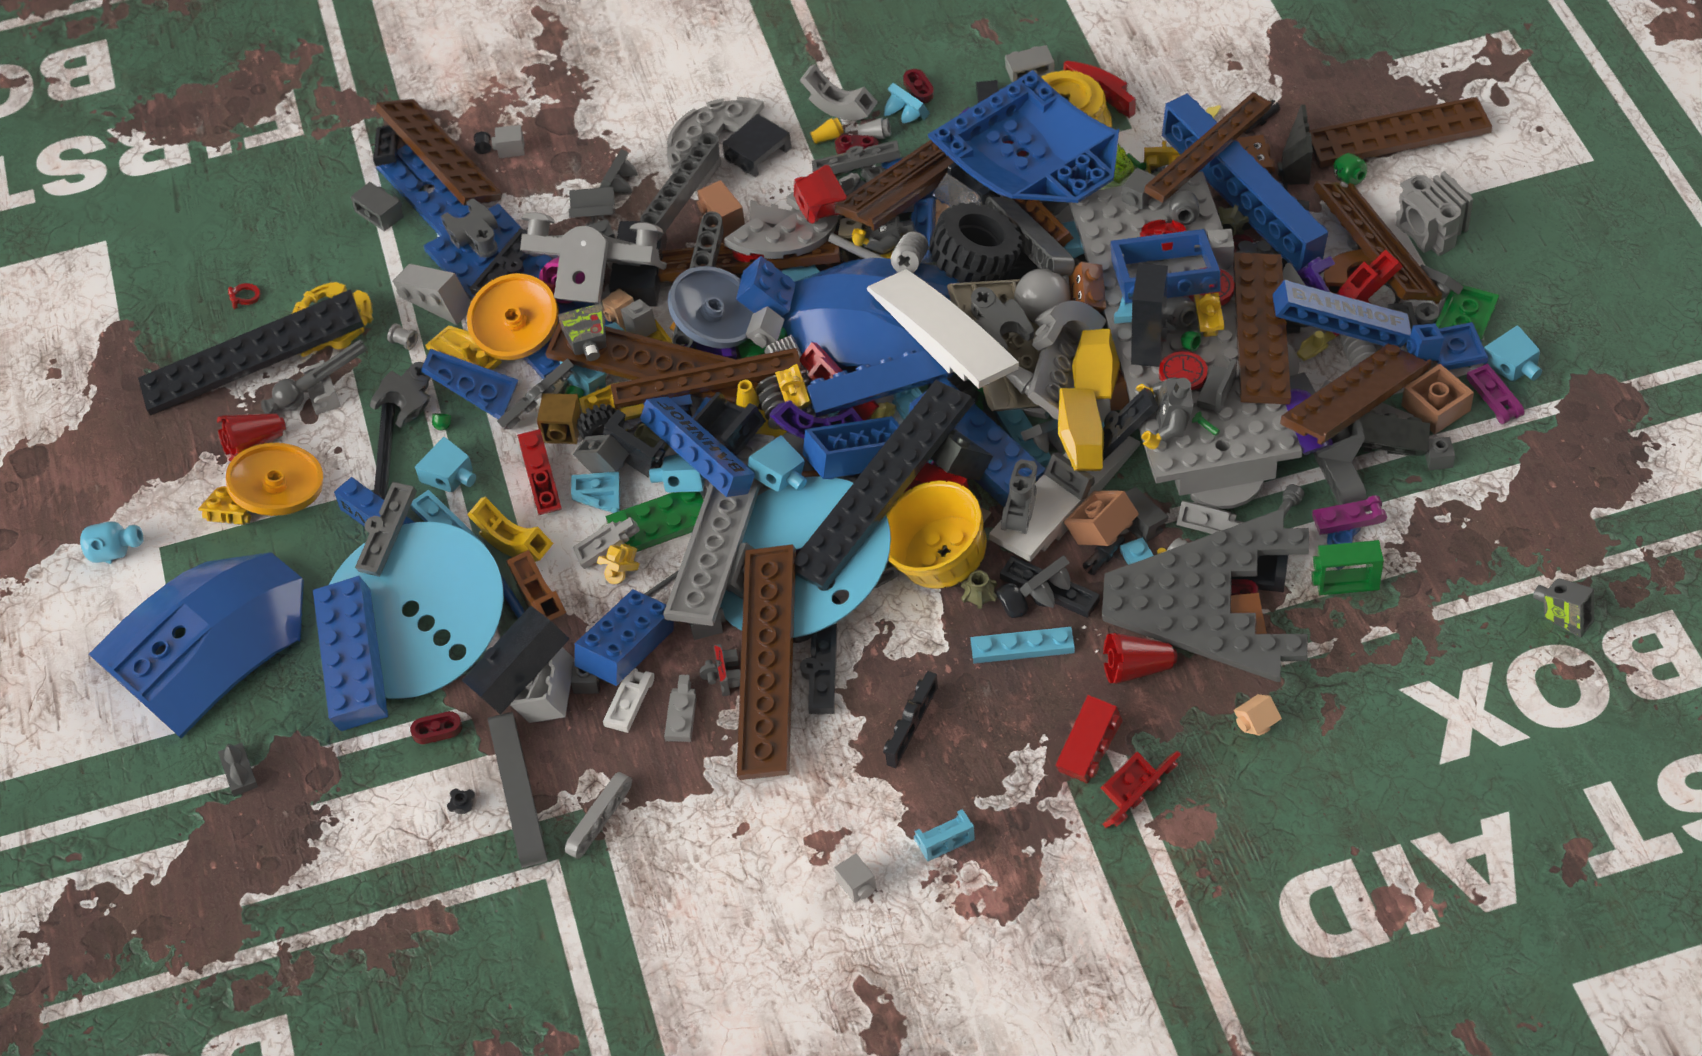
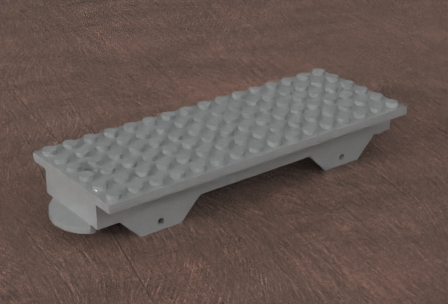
[1069,172,1302,509]

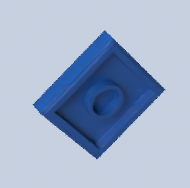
[1437,322,1488,370]

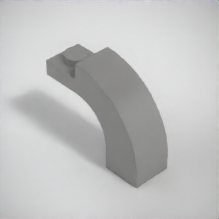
[800,64,878,121]
[1032,301,1106,351]

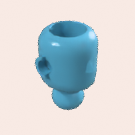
[80,521,144,564]

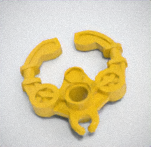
[292,282,373,357]

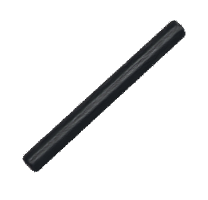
[374,403,395,500]

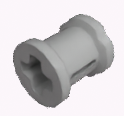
[387,323,418,350]

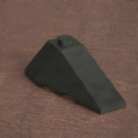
[1277,105,1313,185]

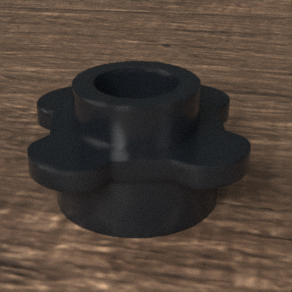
[447,788,475,814]

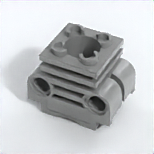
[1396,171,1473,256]

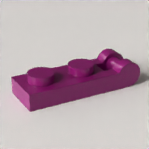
[1466,364,1525,424]
[1312,495,1388,535]

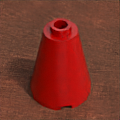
[217,413,286,462]
[1103,633,1177,684]

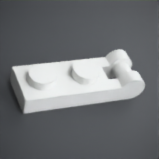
[603,668,654,733]

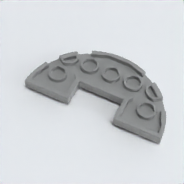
[667,97,764,191]
[724,192,839,259]

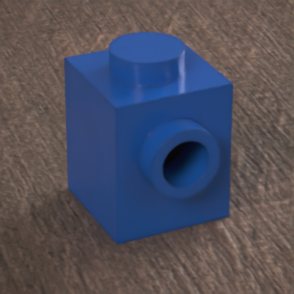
[1406,324,1444,361]

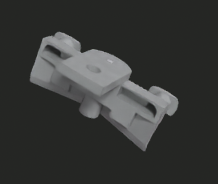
[520,212,667,304]

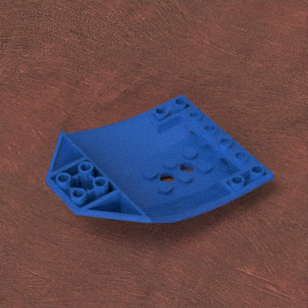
[928,70,1119,203]
[782,258,959,384]
[88,552,304,738]

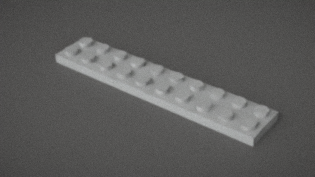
[1027,258,1082,419]
[664,434,775,626]

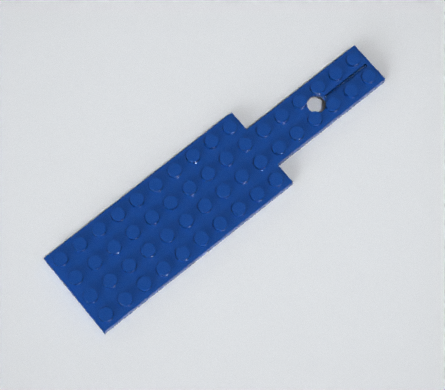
[376,145,613,379]

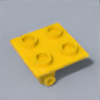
[198,486,251,525]

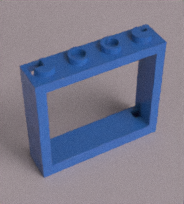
[1110,229,1221,303]

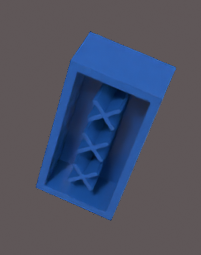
[802,416,900,479]
[574,589,674,686]

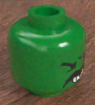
[1334,153,1368,186]

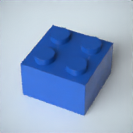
[736,256,796,317]

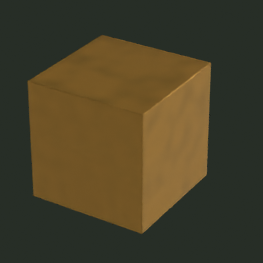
[537,393,581,444]

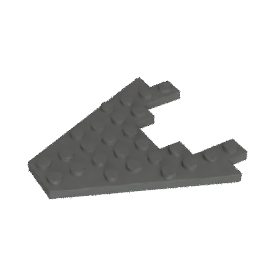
[1102,509,1309,682]

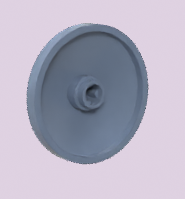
[668,266,754,348]

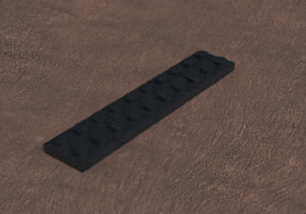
[138,289,365,416]
[794,380,975,591]

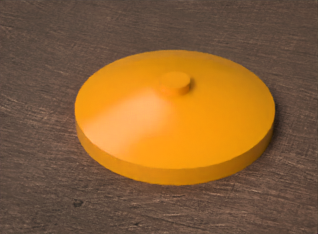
[467,274,559,360]
[226,443,323,516]

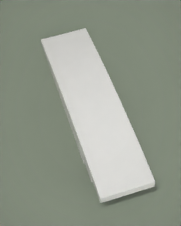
[867,269,1019,389]
[989,436,1140,562]

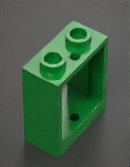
[1311,540,1384,596]

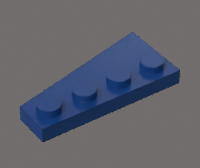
[422,349,518,419]

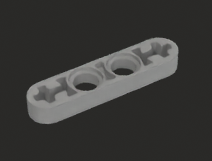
[565,772,632,859]

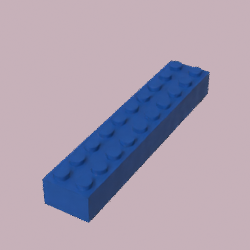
[1161,93,1329,272]

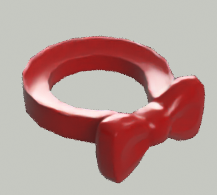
[228,283,260,309]

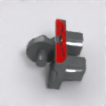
[699,644,741,696]

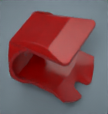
[793,165,847,224]

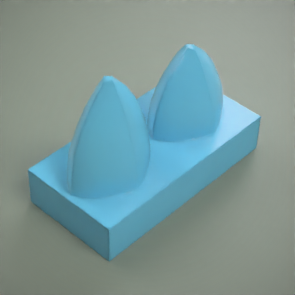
[884,83,930,123]

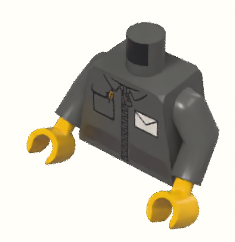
[851,215,915,255]
[1136,377,1193,450]

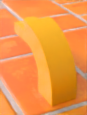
[467,497,554,562]

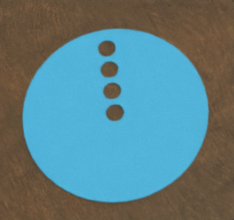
[720,476,891,638]
[329,522,504,699]

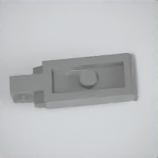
[1176,500,1244,534]
[573,517,640,569]
[664,675,697,742]

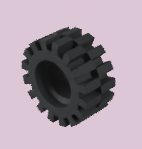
[576,404,616,440]

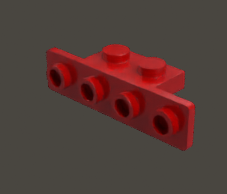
[1100,750,1181,828]

